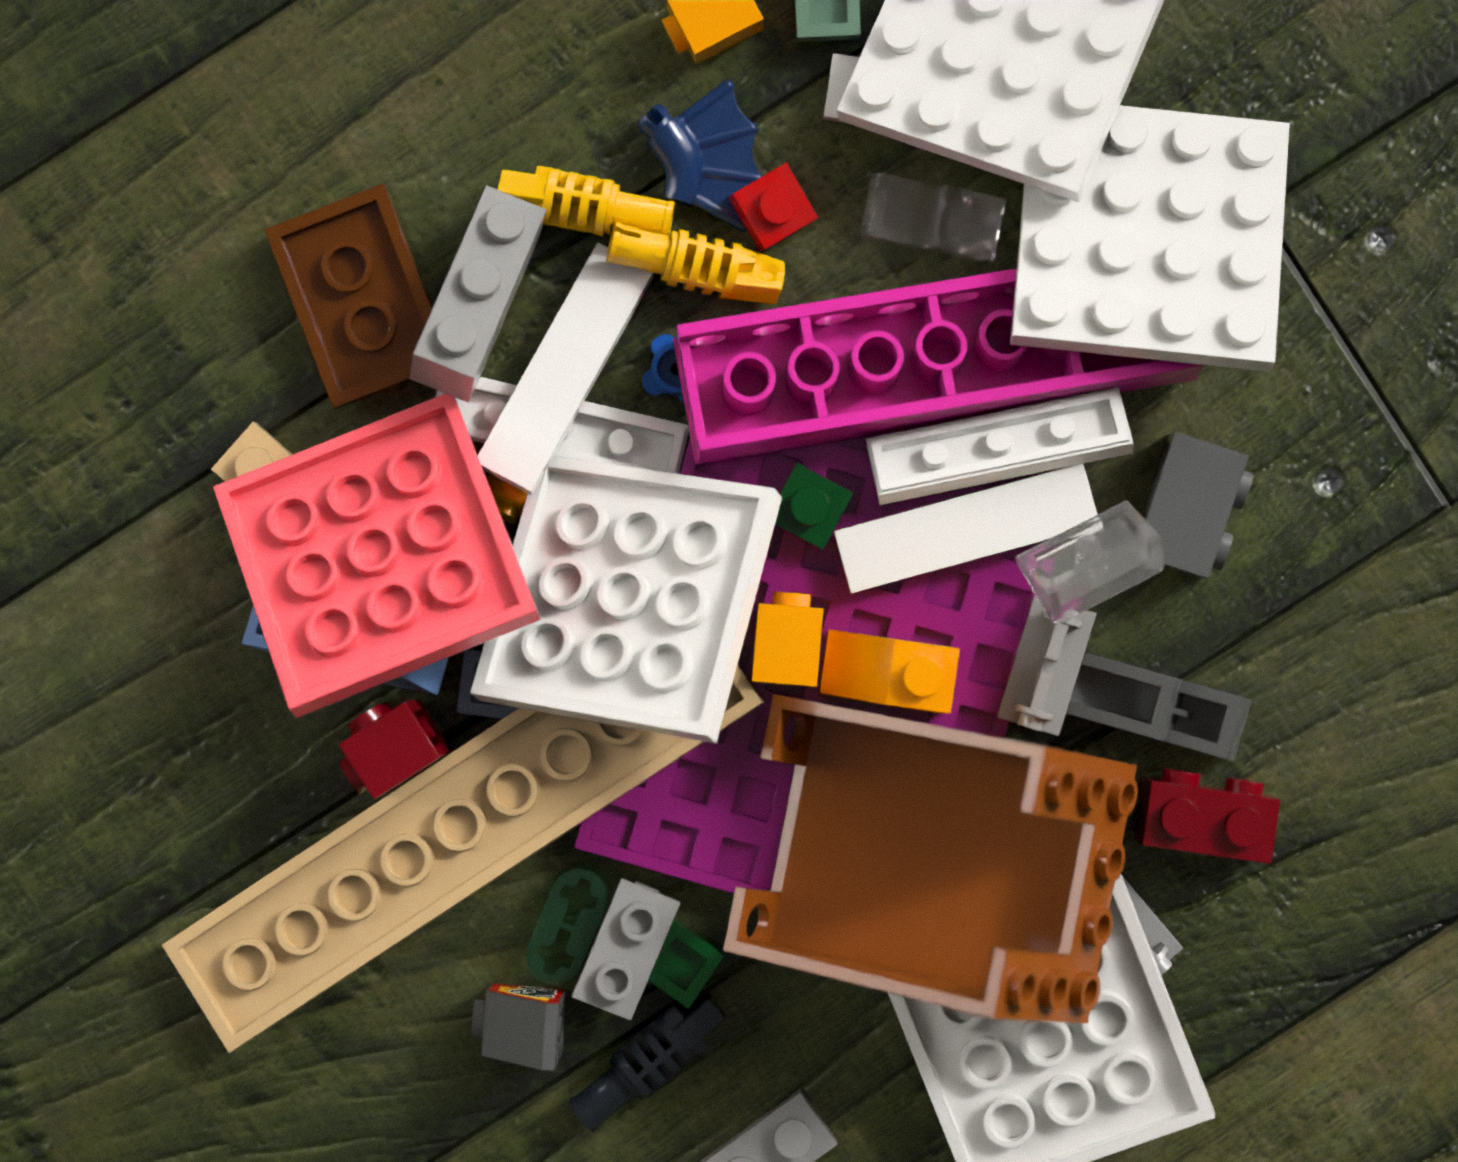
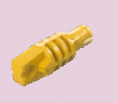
[497,166,675,237]
[606,222,785,305]

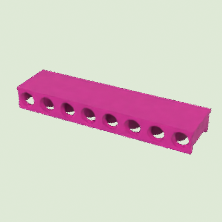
[673,268,1205,465]

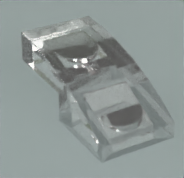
[860,172,1006,262]

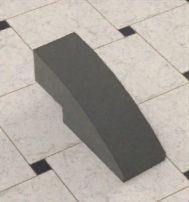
[1066,652,1252,761]

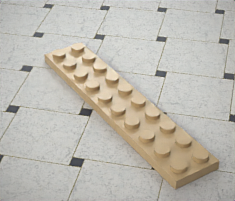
[162,662,765,1053]

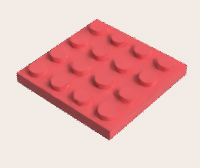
[213,394,541,718]

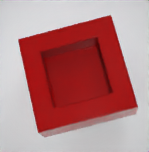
[728,162,818,252]

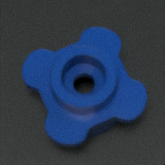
[642,334,684,404]

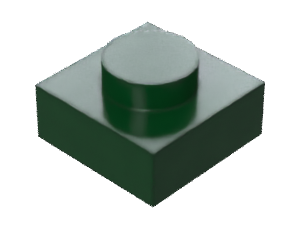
[775,463,854,550]
[648,918,725,1009]

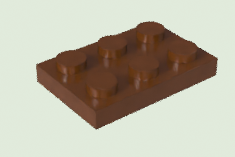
[264,184,433,410]

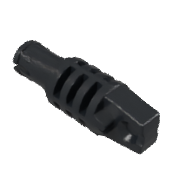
[568,992,725,1132]

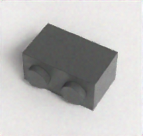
[1128,432,1253,579]

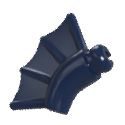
[638,80,763,232]

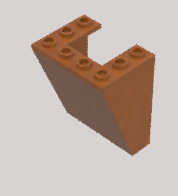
[723,694,1138,1024]

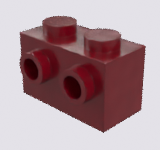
[339,697,453,800]
[1134,768,1281,864]

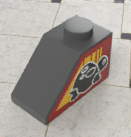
[472,983,567,1071]

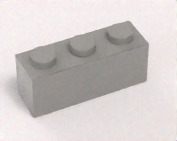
[409,185,546,403]

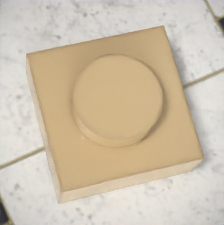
[211,422,293,482]

